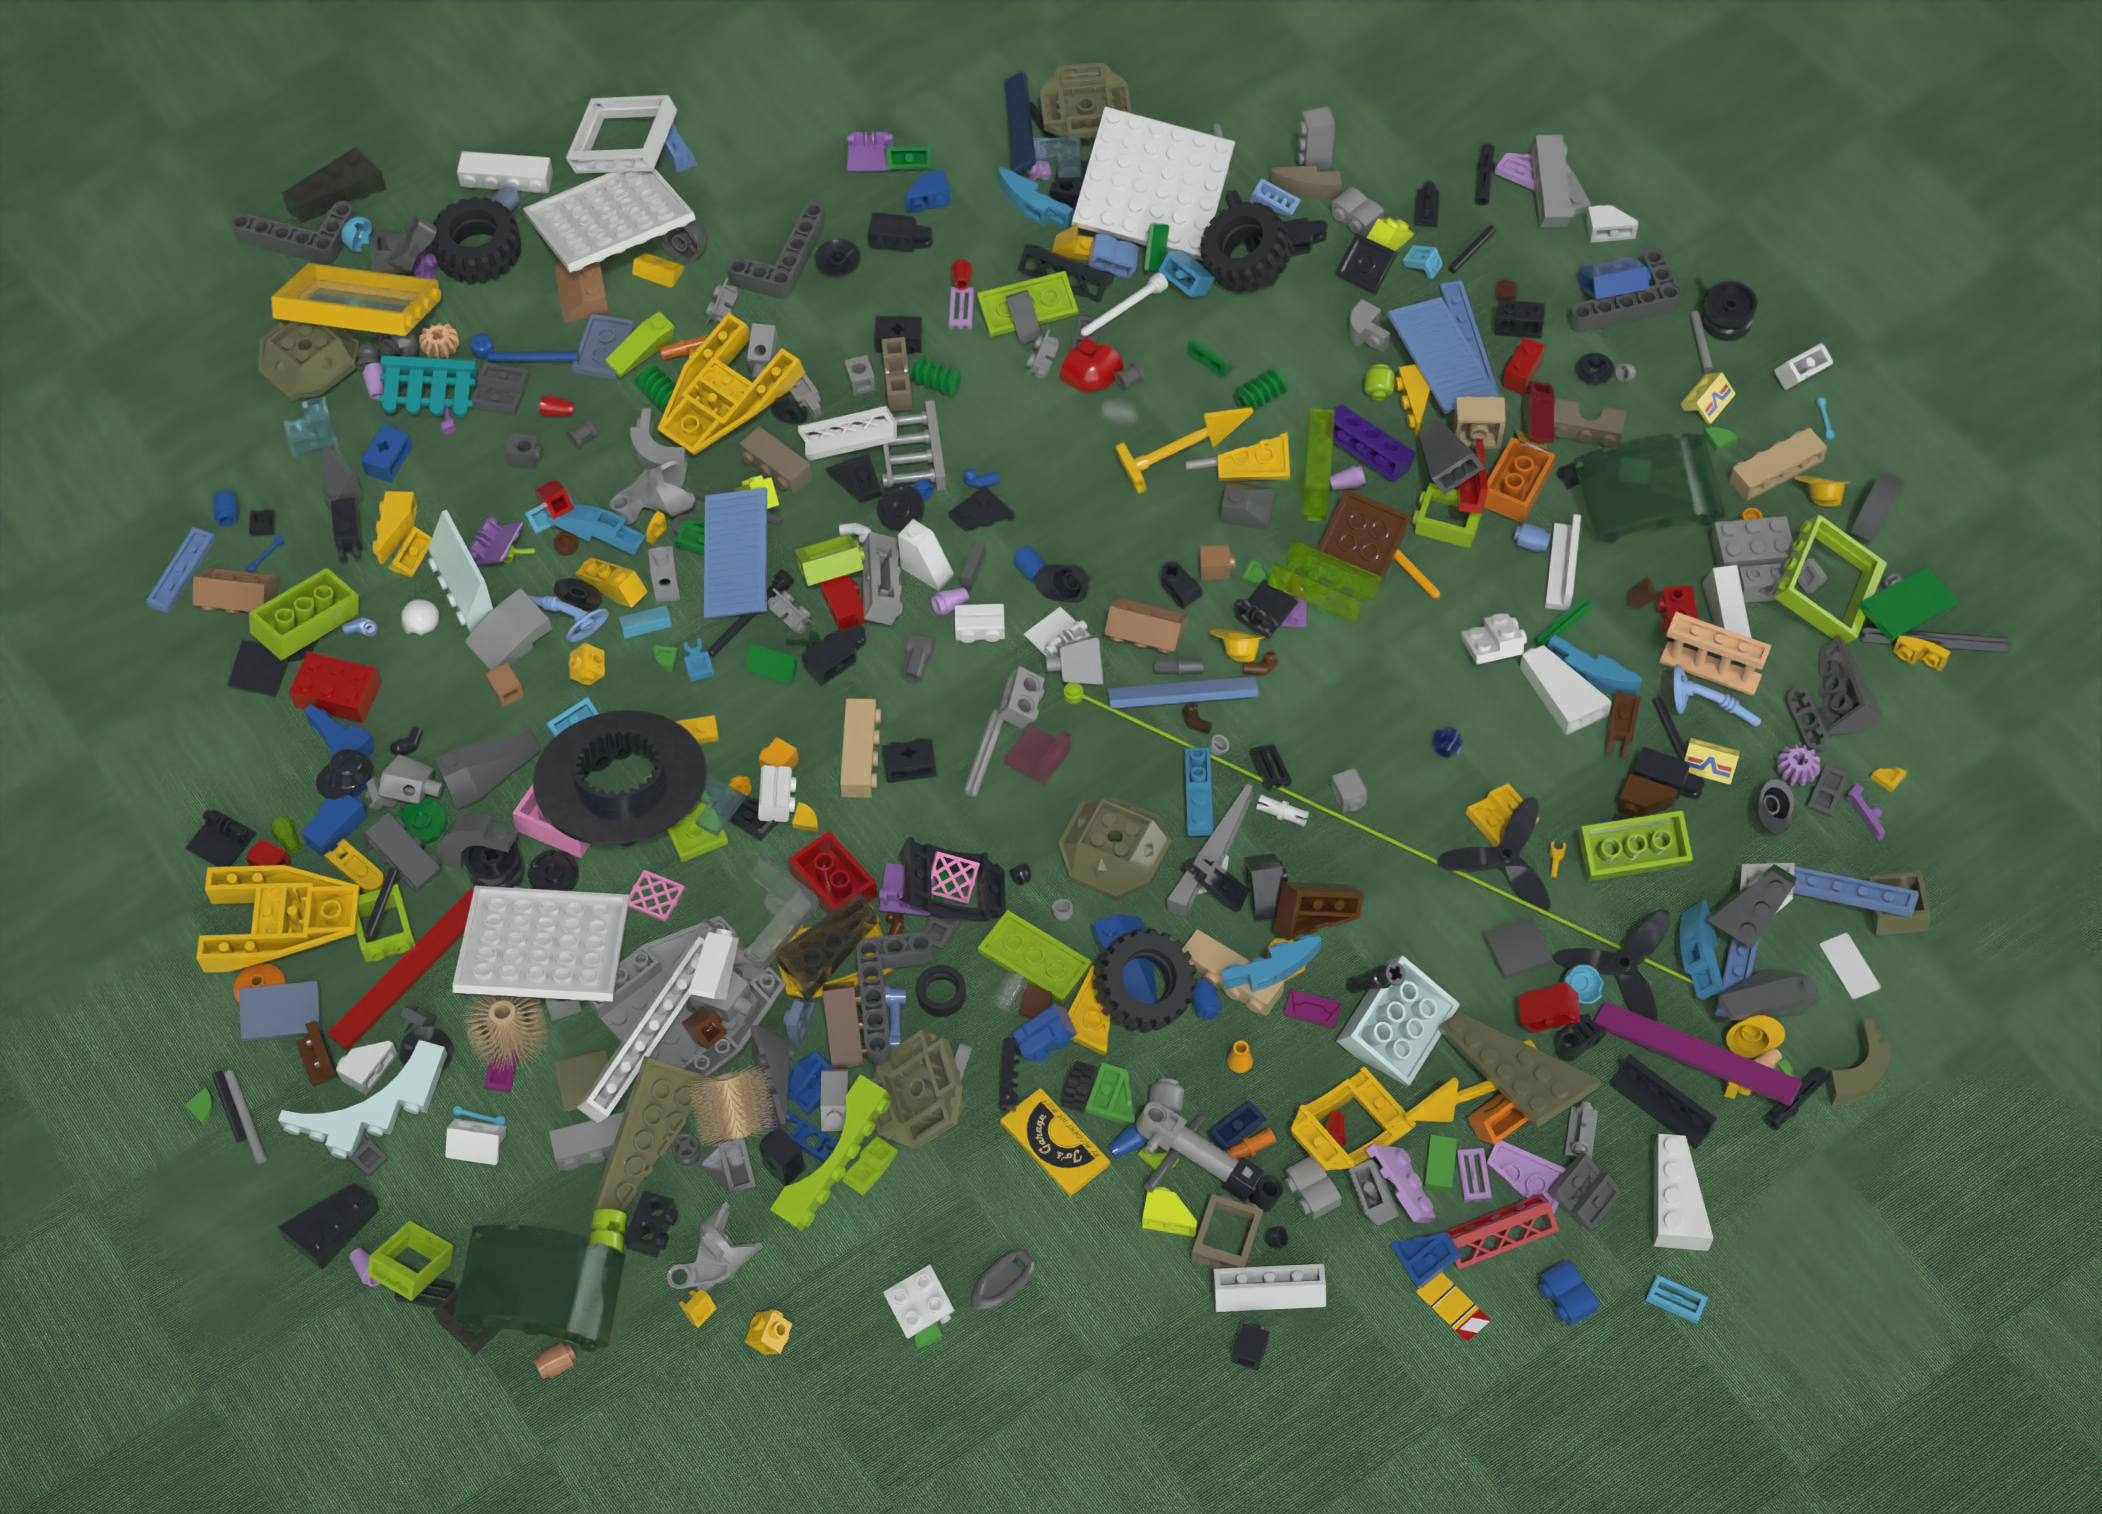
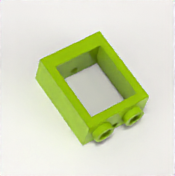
[1412,483,1484,549]
[794,534,866,586]
[356,884,416,963]
[367,1220,454,1301]

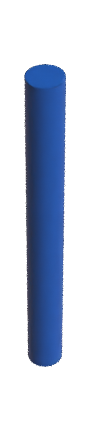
[487,351,580,362]

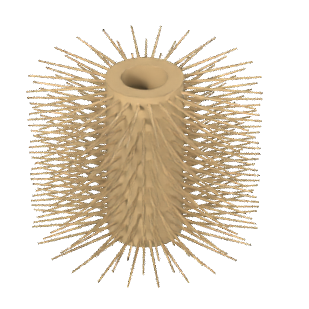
[463,994,549,1072]
[687,1065,777,1147]

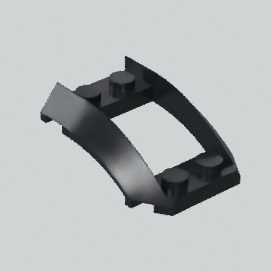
[899,836,1006,921]

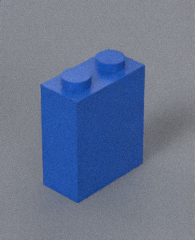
[1579,257,1651,300]

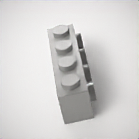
[1531,135,1574,227]

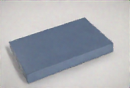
[571,314,636,380]
[239,981,321,1042]

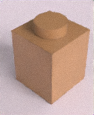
[1200,545,1235,580]
[486,663,524,708]

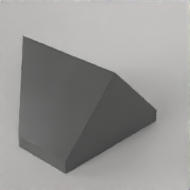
[695,1137,756,1193]

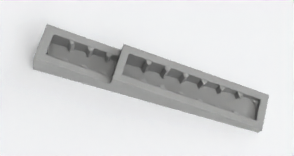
[1167,784,1253,918]

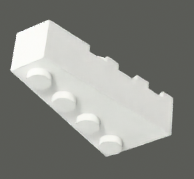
[1654,1134,1714,1251]

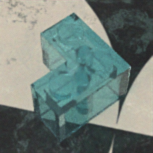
[284,397,339,457]

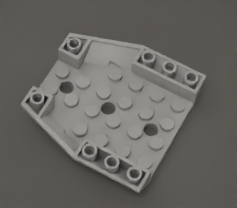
[587,916,786,1077]

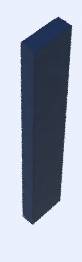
[1004,70,1036,174]

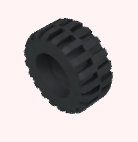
[431,197,521,285]
[1200,202,1292,293]
[1093,928,1197,1033]

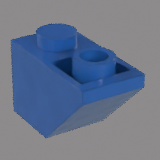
[905,170,951,213]

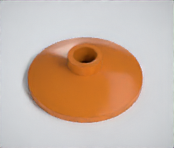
[234,963,286,1004]

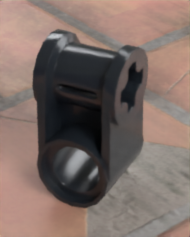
[1160,561,1203,609]
[1555,1013,1606,1061]

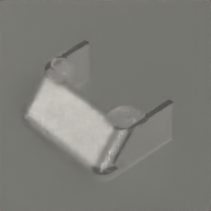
[694,854,819,968]

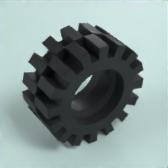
[1063,1061,1098,1113]

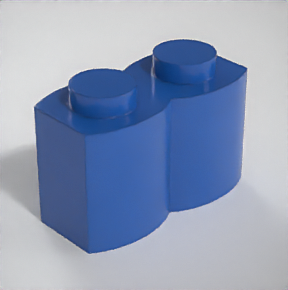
[1539,1259,1599,1326]

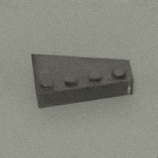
[282,147,387,224]
[775,893,877,1002]

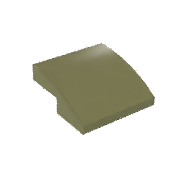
[555,1050,609,1113]

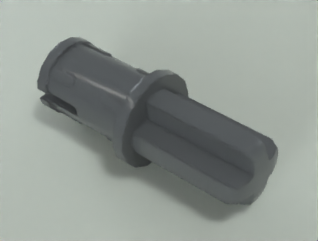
[1153,656,1203,676]

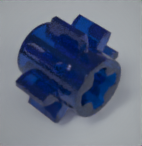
[1431,727,1464,758]

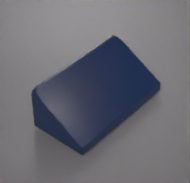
[1209,1100,1267,1152]

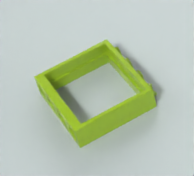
[1774,514,1887,644]

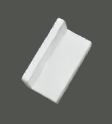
[445,1119,506,1165]

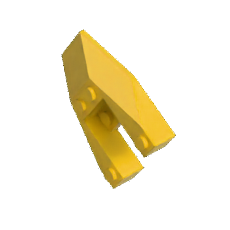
[658,312,805,455]
[196,865,360,973]

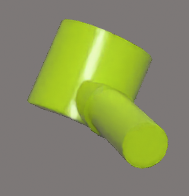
[502,545,535,563]

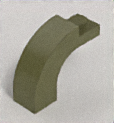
[1827,1019,1891,1106]

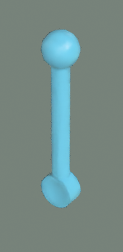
[1816,397,1835,441]
[453,1105,506,1126]

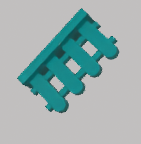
[378,355,478,418]

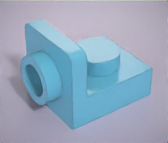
[1402,245,1443,279]

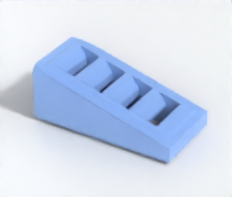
[1249,178,1301,217]

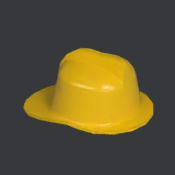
[1794,476,1851,506]
[1210,629,1265,662]
[1726,1015,1785,1058]

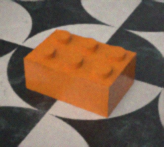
[1484,437,1556,524]

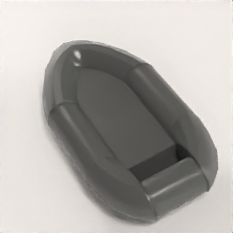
[971,1249,1037,1311]

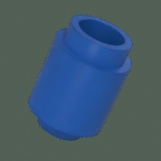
[212,490,238,527]
[1013,547,1046,582]
[1192,979,1223,1020]

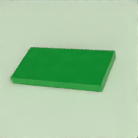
[1858,567,1959,642]

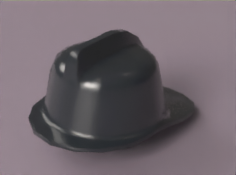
[1035,564,1091,603]
[316,749,372,800]
[1753,779,1794,835]

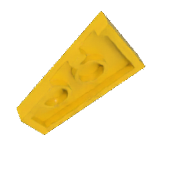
[1217,432,1290,481]
[1068,966,1110,1056]

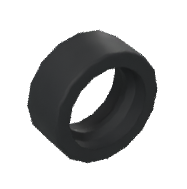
[916,965,966,1017]

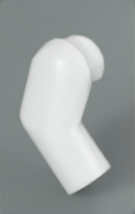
[839,523,872,543]

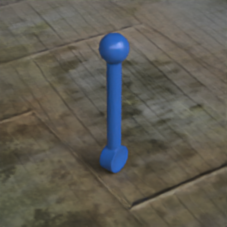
[246,536,284,572]

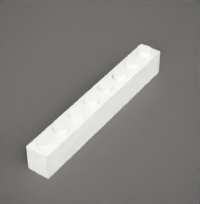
[577,936,705,1123]

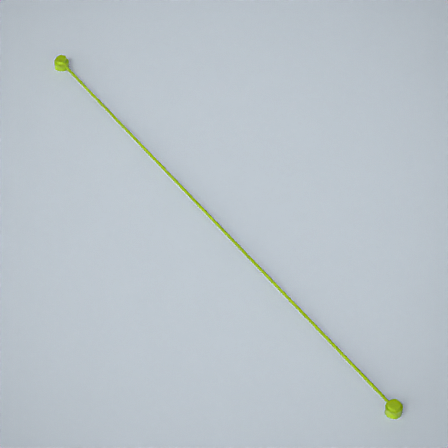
[1064,682,1720,996]

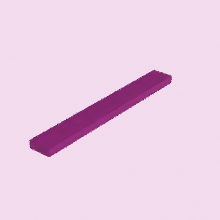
[1594,1001,1802,1106]

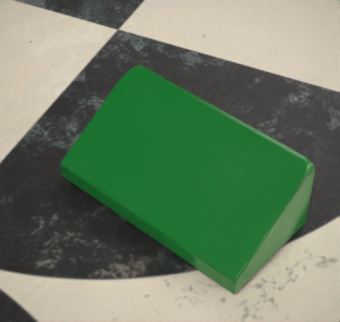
[884,146,932,170]
[1144,222,1169,270]
[1188,339,1234,378]
[746,644,798,684]

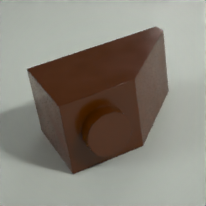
[1617,774,1678,817]

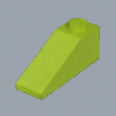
[605,311,675,377]

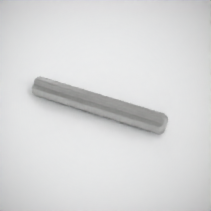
[964,709,1004,797]

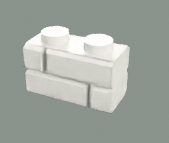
[1775,343,1833,390]
[955,604,1005,643]
[758,765,796,822]

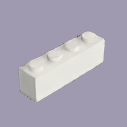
[457,151,553,193]
[1214,1264,1326,1312]

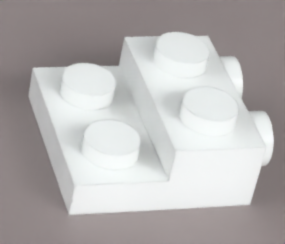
[1461,613,1527,664]

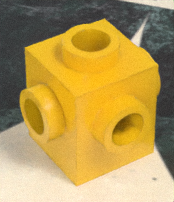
[569,643,605,686]
[745,1309,792,1355]

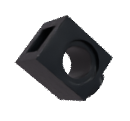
[1232,1323,1270,1371]

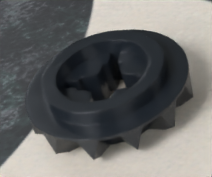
[1576,353,1614,386]
[771,396,808,424]

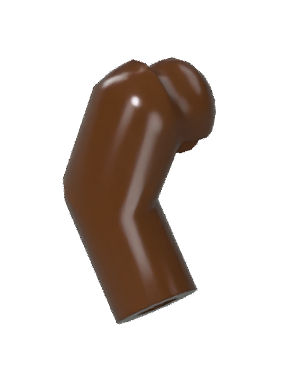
[1244,651,1278,676]
[886,912,904,935]

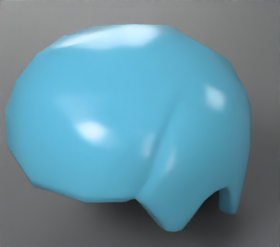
[341,216,373,253]
[1564,965,1604,1004]

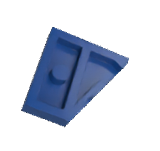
[1391,1232,1462,1288]

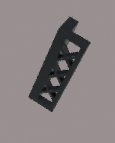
[1017,244,1114,302]
[1610,1054,1717,1149]

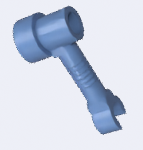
[885,986,906,1049]

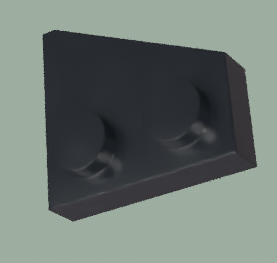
[826,453,882,503]
[949,486,1015,532]
[721,794,779,841]

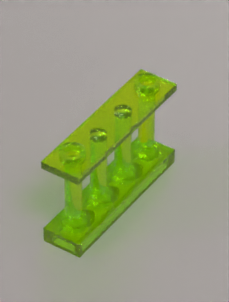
[1302,409,1335,522]
[1268,541,1383,622]

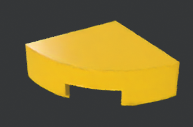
[646,511,667,545]
[1871,767,1907,792]
[792,802,818,832]

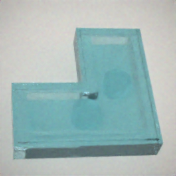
[1035,137,1081,177]
[695,776,746,836]

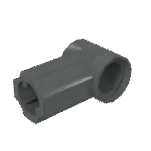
[901,634,935,684]

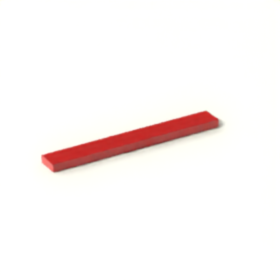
[327,888,474,1052]

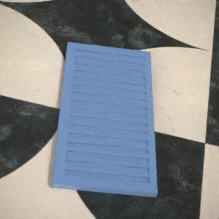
[1387,297,1499,414]
[704,487,767,619]

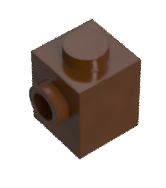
[682,1007,727,1049]

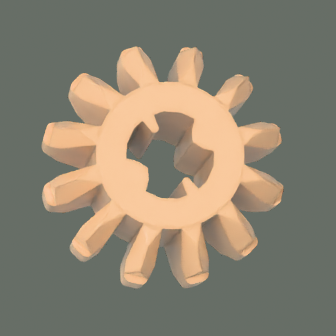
[419,322,460,359]

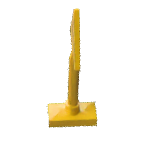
[1115,407,1254,494]
[1404,1039,1537,1122]

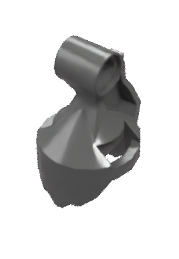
[368,215,437,275]

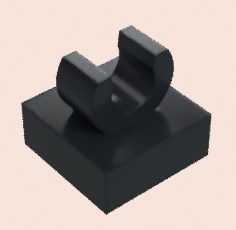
[249,509,276,536]

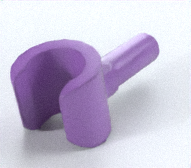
[440,407,456,436]

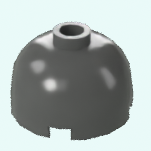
[661,220,707,263]
[373,331,418,361]

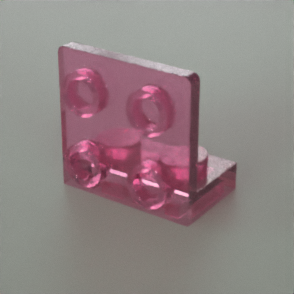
[1004,725,1072,786]

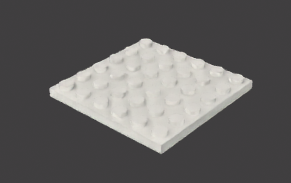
[1071,107,1235,261]
[523,168,696,272]
[453,886,629,1002]

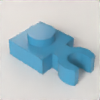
[684,638,714,682]

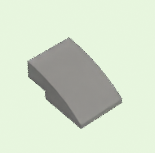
[465,588,552,671]

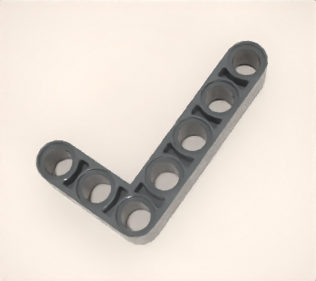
[230,201,355,265]
[728,201,825,299]
[1569,247,1681,333]
[857,932,934,1065]

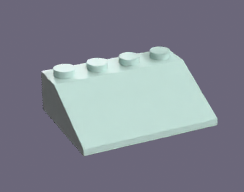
[427,510,493,633]
[1336,955,1460,1086]

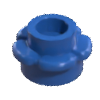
[913,479,934,501]

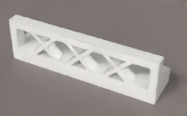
[798,406,897,461]
[1545,514,1581,611]

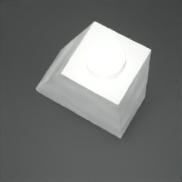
[898,519,954,591]
[688,928,739,1000]

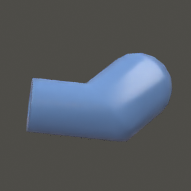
[341,617,378,636]

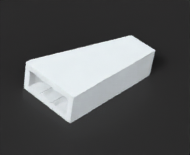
[1702,565,1751,661]
[1520,645,1612,735]

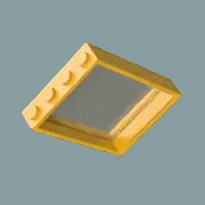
[271,263,441,336]

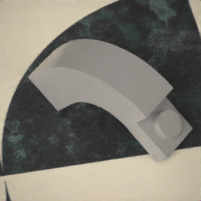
[630,408,688,480]

